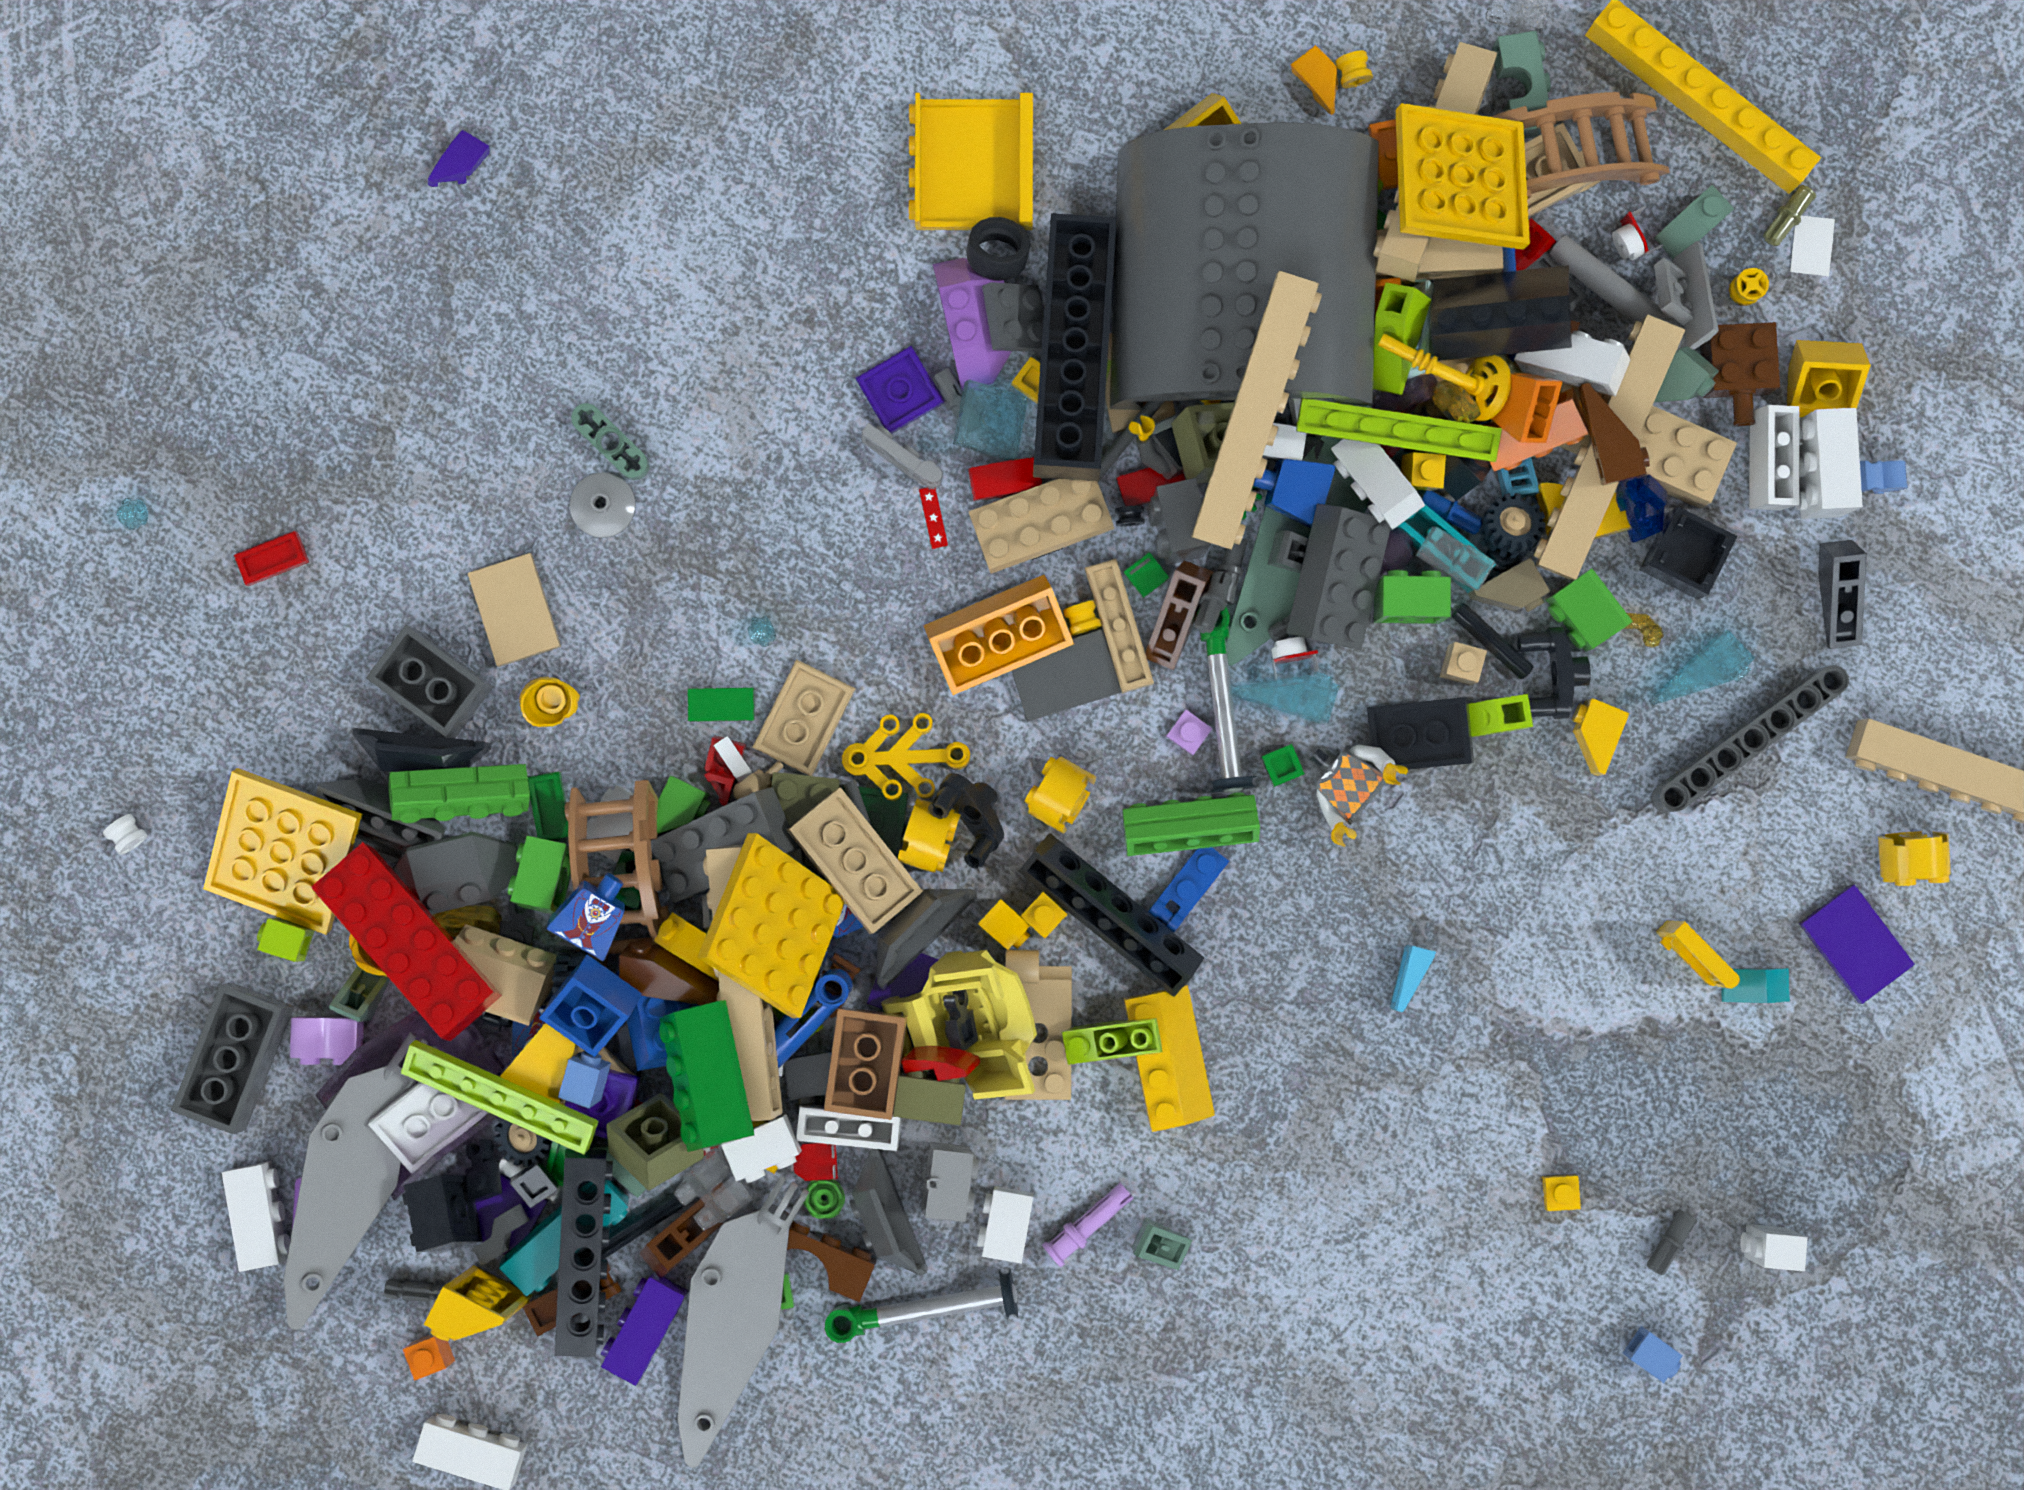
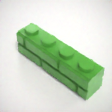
[388,764,530,823]
[1122,792,1260,856]

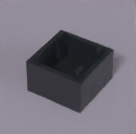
[1639,506,1738,600]
[402,1175,483,1252]

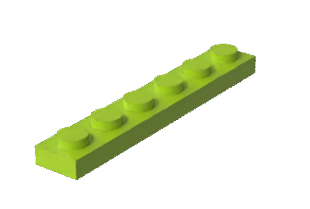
[1296,398,1502,462]
[401,1040,599,1155]

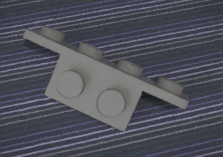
[1654,241,1718,350]

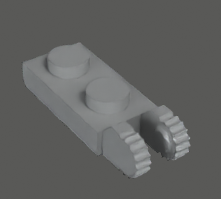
[861,423,943,490]

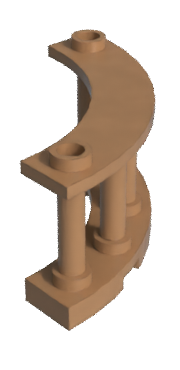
[1490,92,1670,199]
[565,780,670,968]

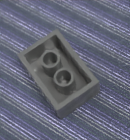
[1147,478,1212,566]
[366,625,494,738]

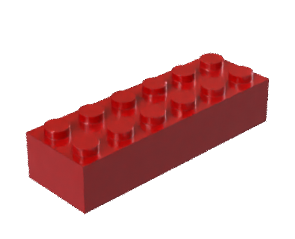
[311,842,502,1041]

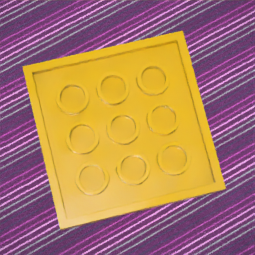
[1396,103,1530,250]
[203,768,362,935]
[698,833,845,1018]

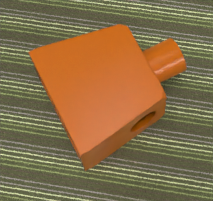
[1489,373,1563,443]

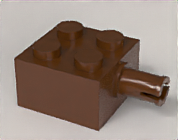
[1700,322,1780,427]

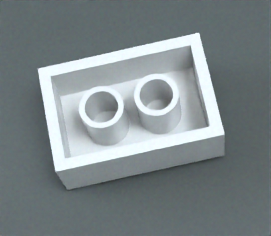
[1796,408,1863,519]

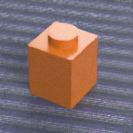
[403,1334,455,1381]

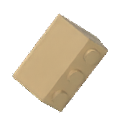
[454,924,557,1026]

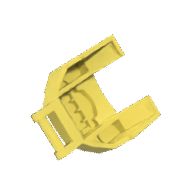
[881,950,1037,1100]

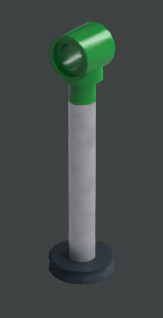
[1197,607,1258,793]
[824,1268,1018,1343]

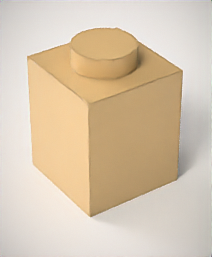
[1440,642,1487,686]

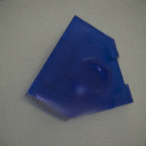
[1616,474,1667,543]

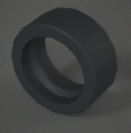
[966,217,1031,280]

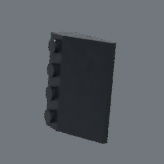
[1431,265,1572,361]

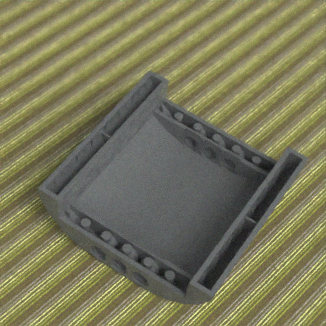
[1109,122,1379,410]

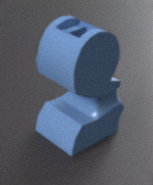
[1860,461,1908,494]

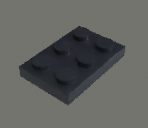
[1367,697,1474,770]

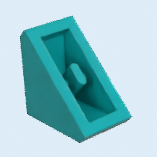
[1721,968,1790,1003]

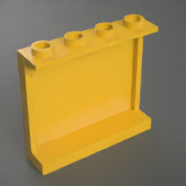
[909,93,1033,230]

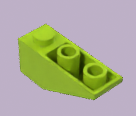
[1373,283,1432,395]
[1468,694,1533,738]
[1062,1018,1163,1065]

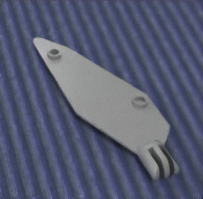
[284,1031,439,1330]
[678,1176,809,1468]

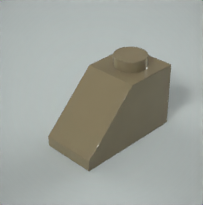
[1468,557,1550,612]

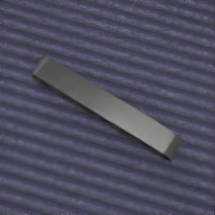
[1652,665,1849,813]

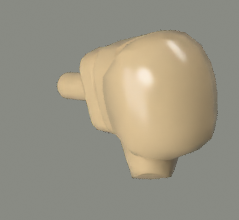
[733,761,784,800]

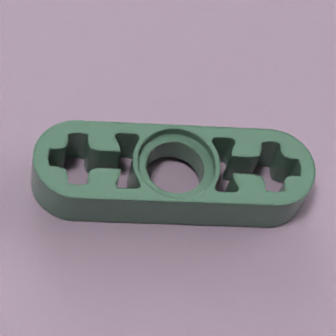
[571,403,650,480]

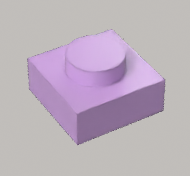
[1166,710,1213,756]

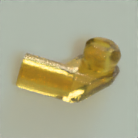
[1623,613,1664,648]

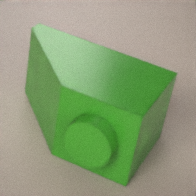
[657,775,711,836]

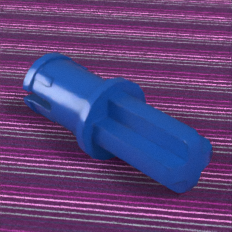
[1421,490,1482,535]

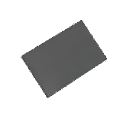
[1012,630,1121,722]

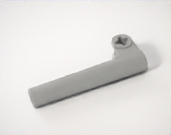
[1550,235,1688,352]

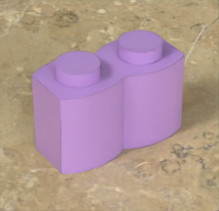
[290,1016,364,1065]

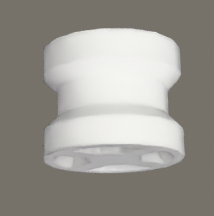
[103,814,147,855]

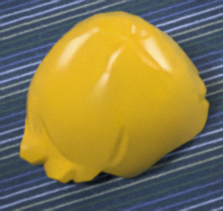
[519,676,580,727]

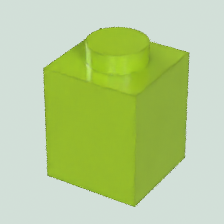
[257,918,315,962]

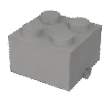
[921,1142,979,1222]

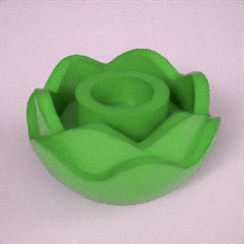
[804,1179,845,1219]

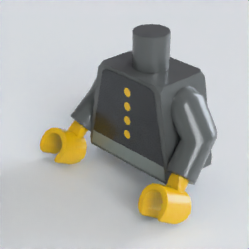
[1129,400,1221,487]

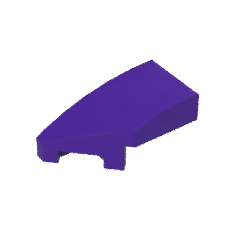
[428,130,490,187]

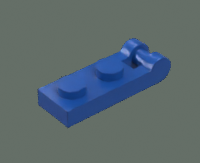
[1148,847,1230,932]

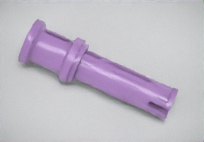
[1042,1182,1134,1267]

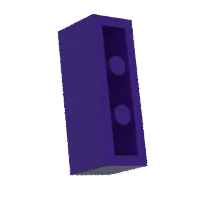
[600,1272,689,1386]

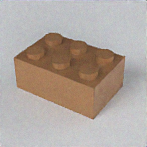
[824,1007,908,1120]

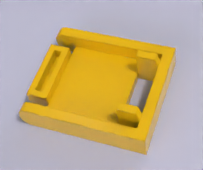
[1656,920,1740,989]

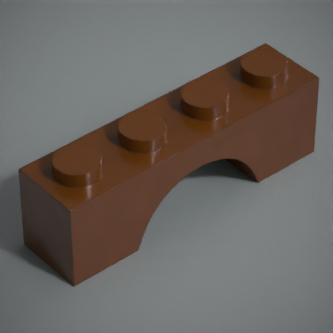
[753,1209,877,1303]

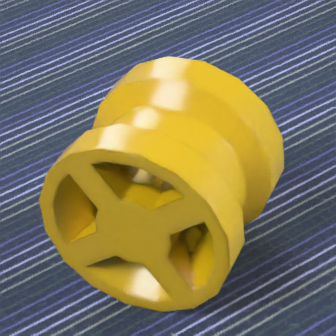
[1335,50,1373,88]
[1729,268,1769,306]
[1063,600,1102,636]

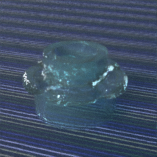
[117,498,148,530]
[747,616,776,647]

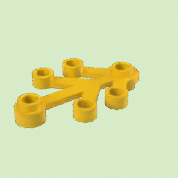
[842,713,970,801]

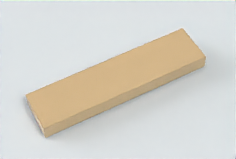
[1085,559,1154,694]

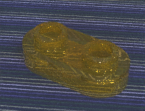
[1432,379,1481,424]
[435,905,502,937]

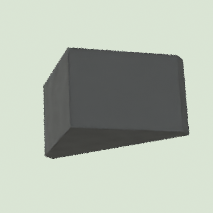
[1267,530,1309,574]

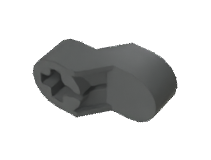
[472,1203,530,1265]

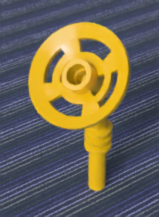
[1378,333,1511,421]

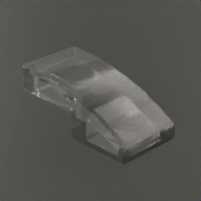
[1416,527,1495,591]

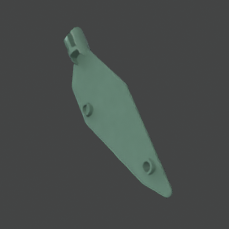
[1226,396,1374,666]

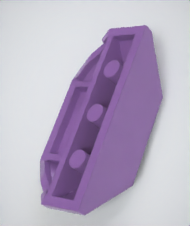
[933,257,1012,391]

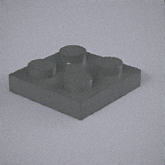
[982,282,1044,352]

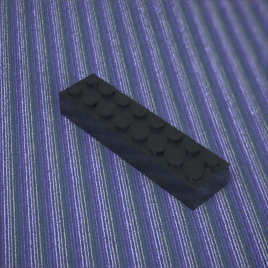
[1033,213,1117,481]

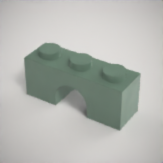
[1492,31,1551,139]

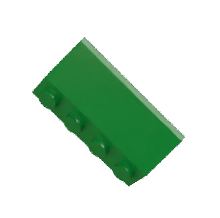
[659,1000,755,1152]

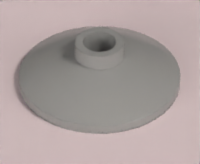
[570,472,636,538]

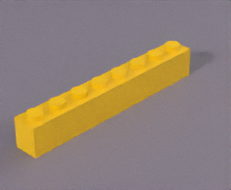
[1585,0,1821,194]

